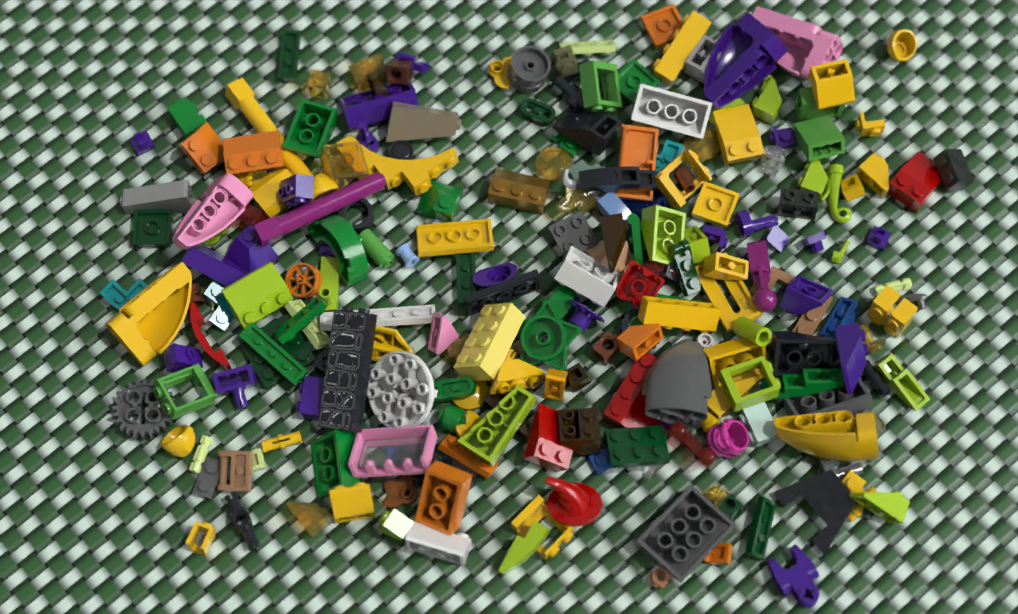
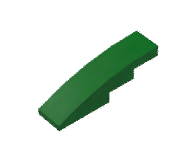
[761,368,845,399]

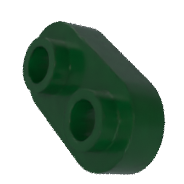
[520,98,556,125]

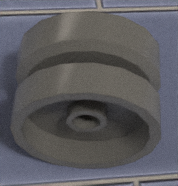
[507,46,551,93]

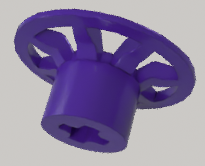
[568,299,605,331]

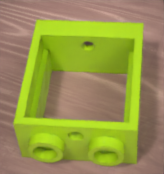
[719,355,781,412]

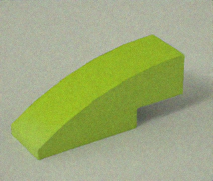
[873,353,930,411]
[498,521,550,575]

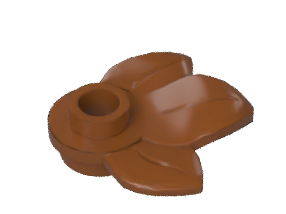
[382,475,418,508]

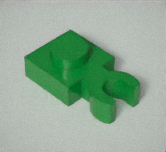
[551,131,583,159]

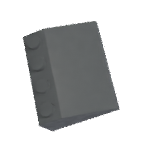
[781,360,872,417]
[636,484,736,583]

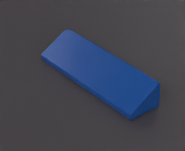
[818,297,861,358]

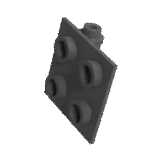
[548,211,599,257]

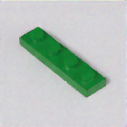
[239,322,308,387]

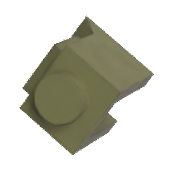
[553,44,579,78]

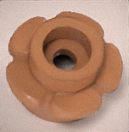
[650,568,670,588]

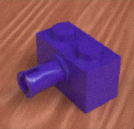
[212,365,258,409]

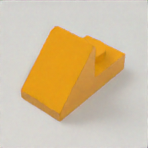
[544,368,568,401]

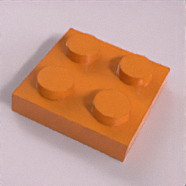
[641,4,683,49]

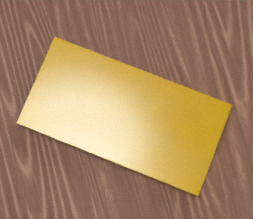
[416,218,494,257]

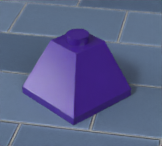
[225,225,279,273]
[780,275,834,315]

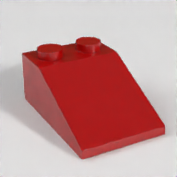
[887,151,942,213]
[523,403,573,472]

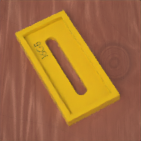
[695,252,762,332]

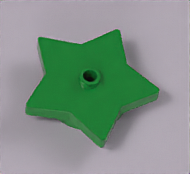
[516,300,583,371]

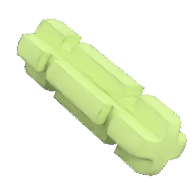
[874,278,912,296]
[189,435,213,474]

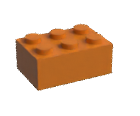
[415,460,472,536]

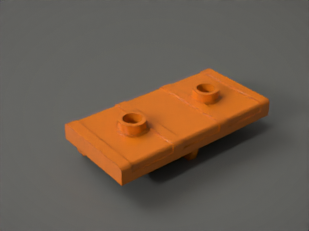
[615,124,659,202]

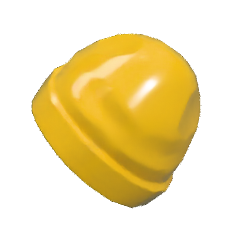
[887,29,917,62]
[309,173,340,202]
[160,424,195,458]

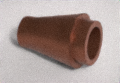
[674,165,695,193]

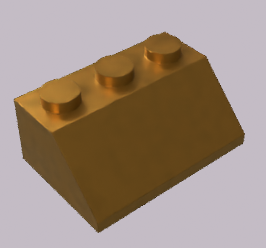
[488,168,551,215]

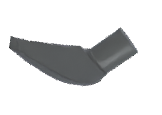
[897,294,927,310]

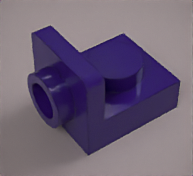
[768,126,796,150]
[703,225,728,253]

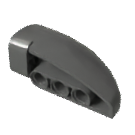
[642,339,712,429]

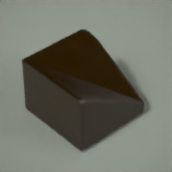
[367,71,389,96]
[566,363,592,392]

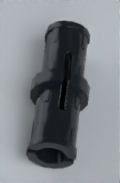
[863,360,892,398]

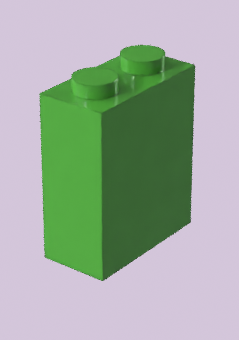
[794,115,845,162]

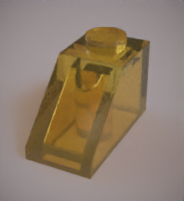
[348,52,384,92]
[286,501,331,538]

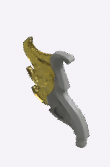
[555,169,608,215]

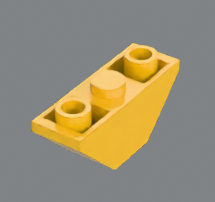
[490,359,545,395]

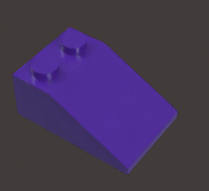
[835,322,869,395]

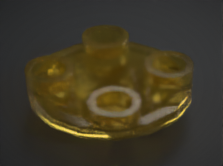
[684,127,720,160]
[535,147,572,182]

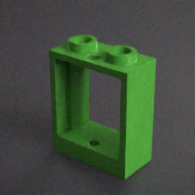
[579,60,622,114]
[794,87,846,122]
[153,363,217,420]

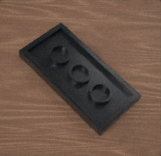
[465,269,539,316]

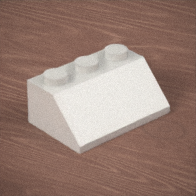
[554,246,621,307]
[405,522,472,566]

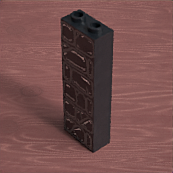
[318,307,377,433]

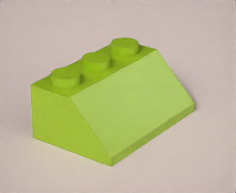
[221,261,294,329]

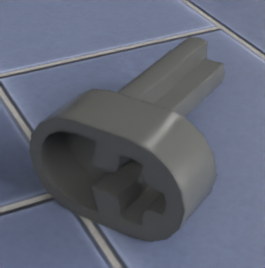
[818,459,864,480]

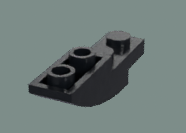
[579,166,656,192]

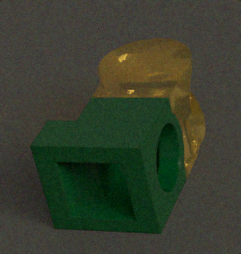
[704,484,743,521]

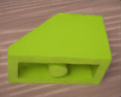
[684,225,711,264]

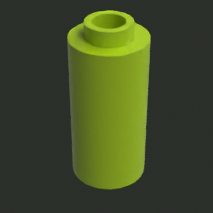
[733,317,772,347]

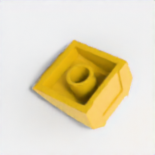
[249,168,293,218]

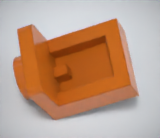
[703,543,732,565]

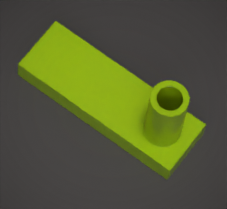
[319,257,340,312]

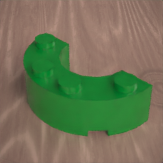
[307,214,370,286]

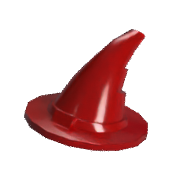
[544,476,602,527]

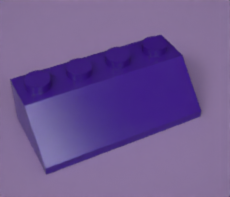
[339,81,419,130]

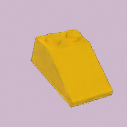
[712,104,764,165]

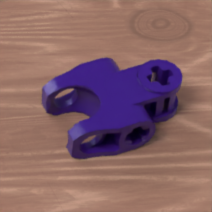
[767,544,820,609]

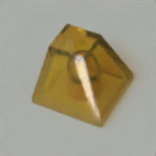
[319,141,369,180]

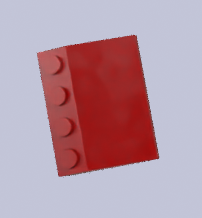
[603,352,665,431]

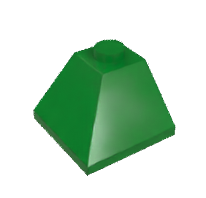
[416,180,463,222]

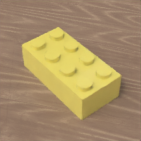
[453,303,525,381]

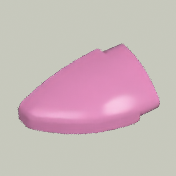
[172,173,254,249]

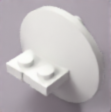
[367,351,438,428]

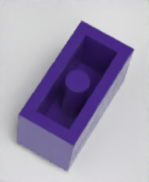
[296,376,325,421]

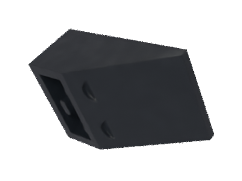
[552,110,623,156]

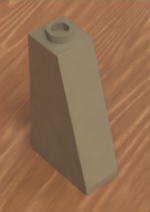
[386,101,461,142]

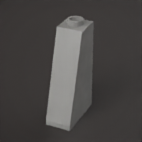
[120,180,194,214]

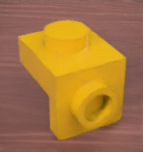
[855,112,885,137]

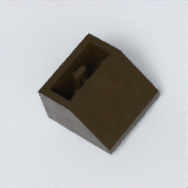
[558,408,600,454]

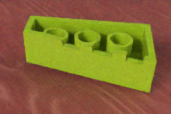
[458,385,537,466]

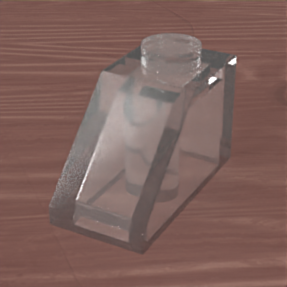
[757,145,785,177]

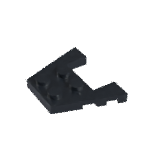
[773,469,857,554]

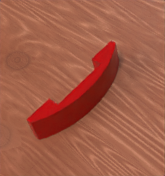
[190,302,232,371]

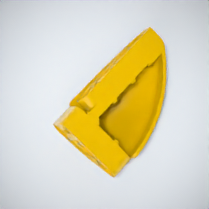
[104,262,192,367]
[774,410,879,462]

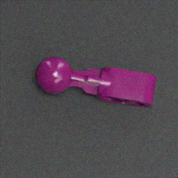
[747,240,777,312]

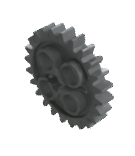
[111,378,176,440]

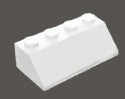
[631,84,712,139]

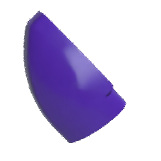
[704,12,788,108]

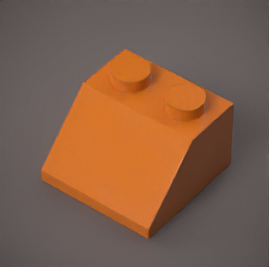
[178,122,224,174]

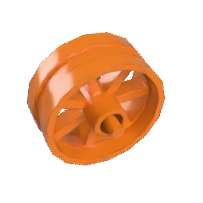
[285,263,322,298]

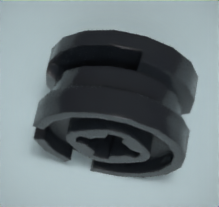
[388,140,414,160]

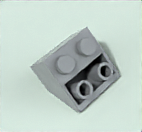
[683,34,721,84]

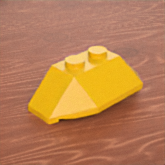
[371,326,413,361]

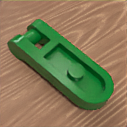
[627,213,645,266]
[433,376,477,404]

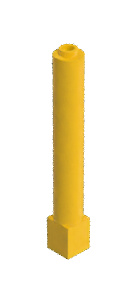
[225,78,314,176]

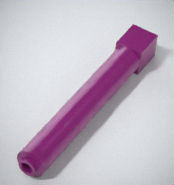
[254,172,387,247]

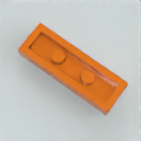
[438,433,499,479]

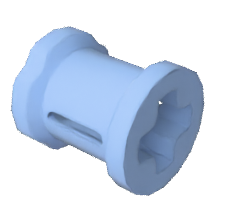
[395,243,420,268]

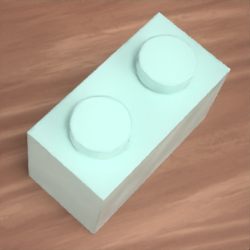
[739,402,778,448]

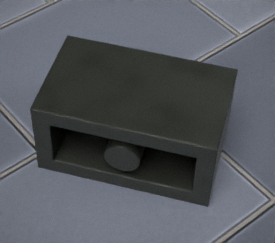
[933,149,974,191]

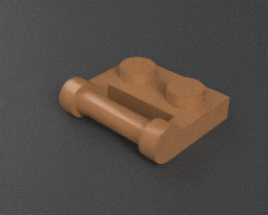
[217,450,253,491]

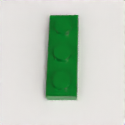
[275,295,327,344]

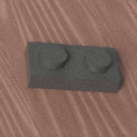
[192,457,220,501]

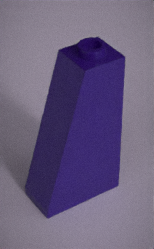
[181,245,250,286]

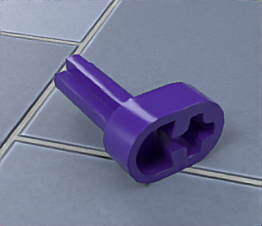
[356,121,379,153]
[736,209,779,236]

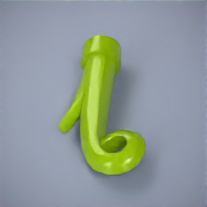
[820,164,852,223]

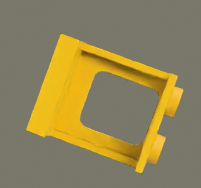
[655,150,712,208]
[511,495,574,560]

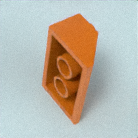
[223,130,285,175]

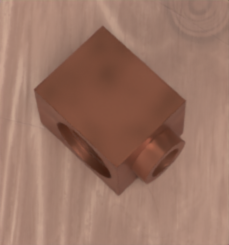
[384,59,413,85]
[591,331,620,365]

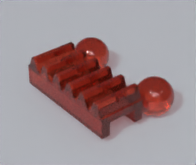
[670,423,716,468]

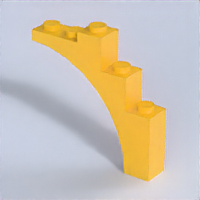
[335,134,459,196]

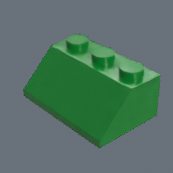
[311,429,360,499]

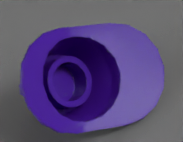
[473,263,518,287]

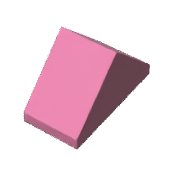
[427,311,459,354]

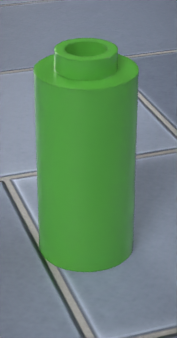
[359,229,394,269]

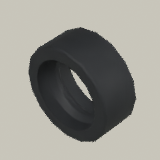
[338,199,374,234]

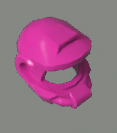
[707,419,749,458]

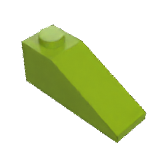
[849,491,910,523]

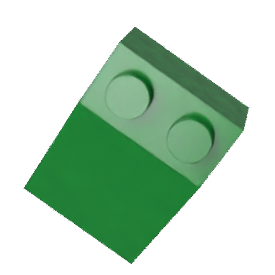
[283,99,339,158]

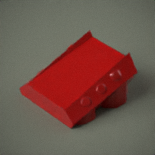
[614,259,665,309]

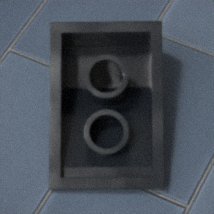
[769,331,835,376]

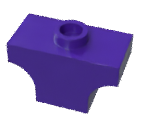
[163,343,203,373]

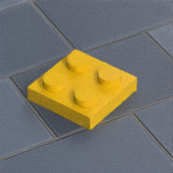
[691,181,740,229]

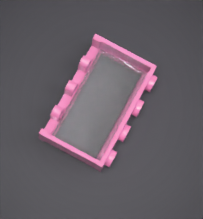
[348,424,438,478]

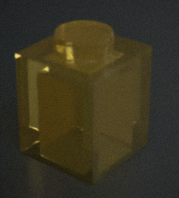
[308,70,332,99]

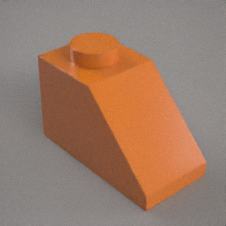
[617,323,664,361]

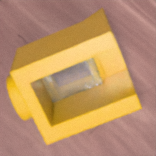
[185,521,216,557]

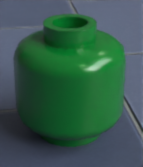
[437,405,465,433]

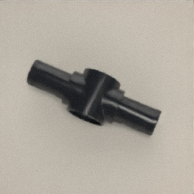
[553,76,601,113]
[224,492,261,550]

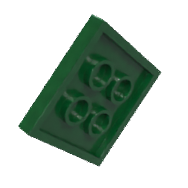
[238,313,316,389]

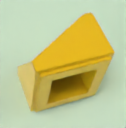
[840,174,865,201]

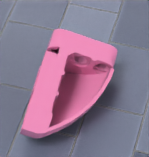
[752,6,843,81]

